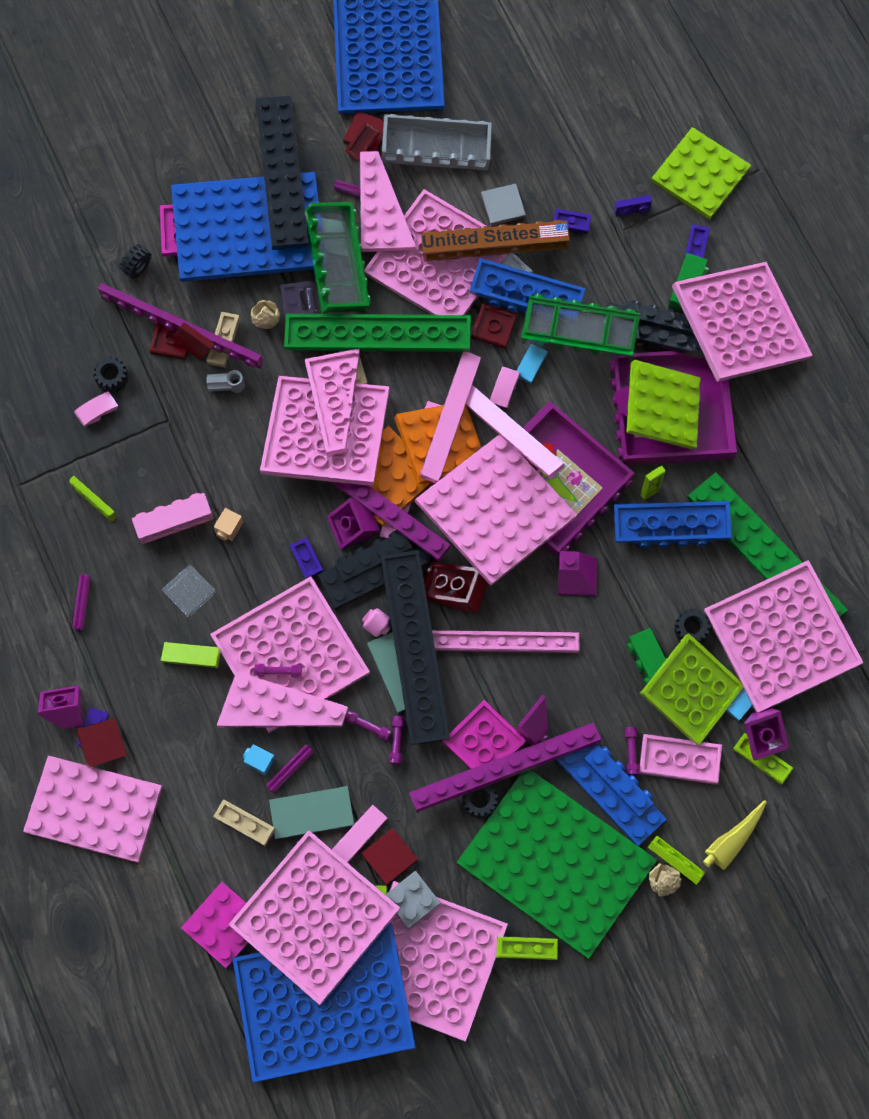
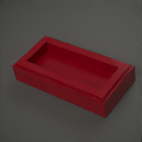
[345,122,380,162]

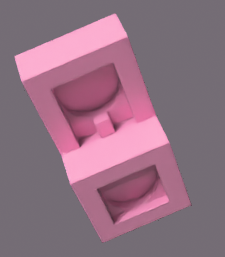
[490,367,520,408]
[74,392,118,427]

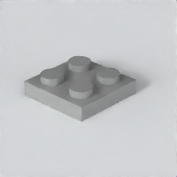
[385,871,441,929]

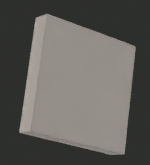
[481,184,526,226]

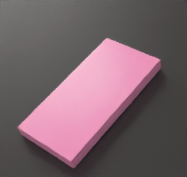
[639,734,722,785]

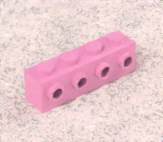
[132,493,213,545]

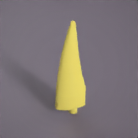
[703,801,767,870]

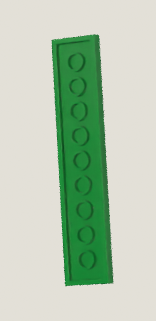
[284,314,471,352]
[687,472,848,618]

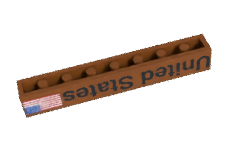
[421,220,570,261]

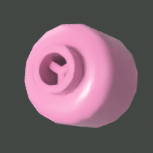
[362,608,391,637]

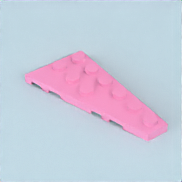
[360,151,416,252]
[305,349,360,456]
[216,671,348,728]

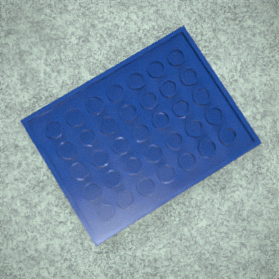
[333,0,445,114]
[171,172,327,282]
[232,924,416,1083]

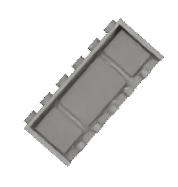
[381,114,492,171]

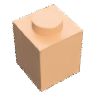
[214,508,243,541]

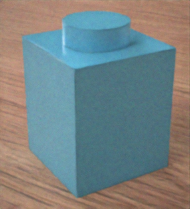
[243,744,275,776]

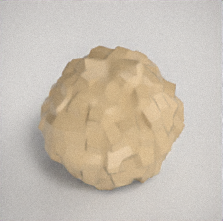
[251,300,280,329]
[649,863,681,896]

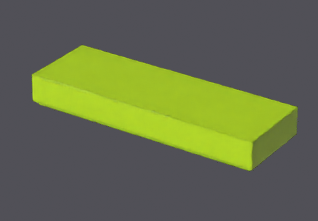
[640,466,665,500]
[69,476,117,522]
[161,642,221,668]
[733,733,793,785]
[648,836,705,885]
[496,937,558,960]

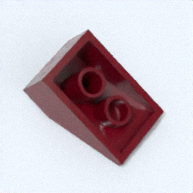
[424,562,488,613]

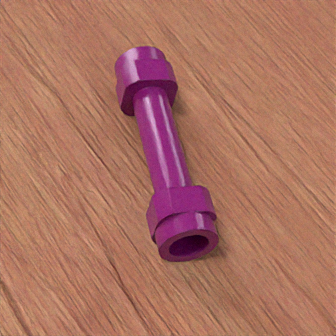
[254,664,302,678]
[344,710,392,741]
[389,716,405,765]
[625,727,639,776]

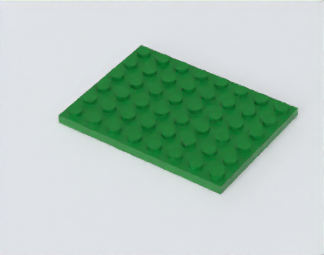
[456,770,657,959]

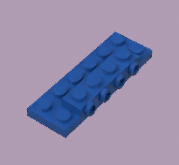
[469,258,586,324]
[614,501,732,548]
[556,745,667,846]

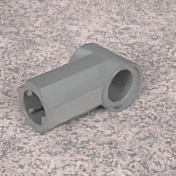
[207,370,245,393]

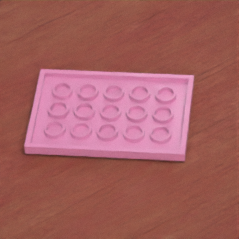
[23,756,162,863]

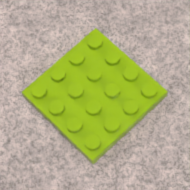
[651,127,751,220]
[627,360,700,449]
[640,634,743,745]

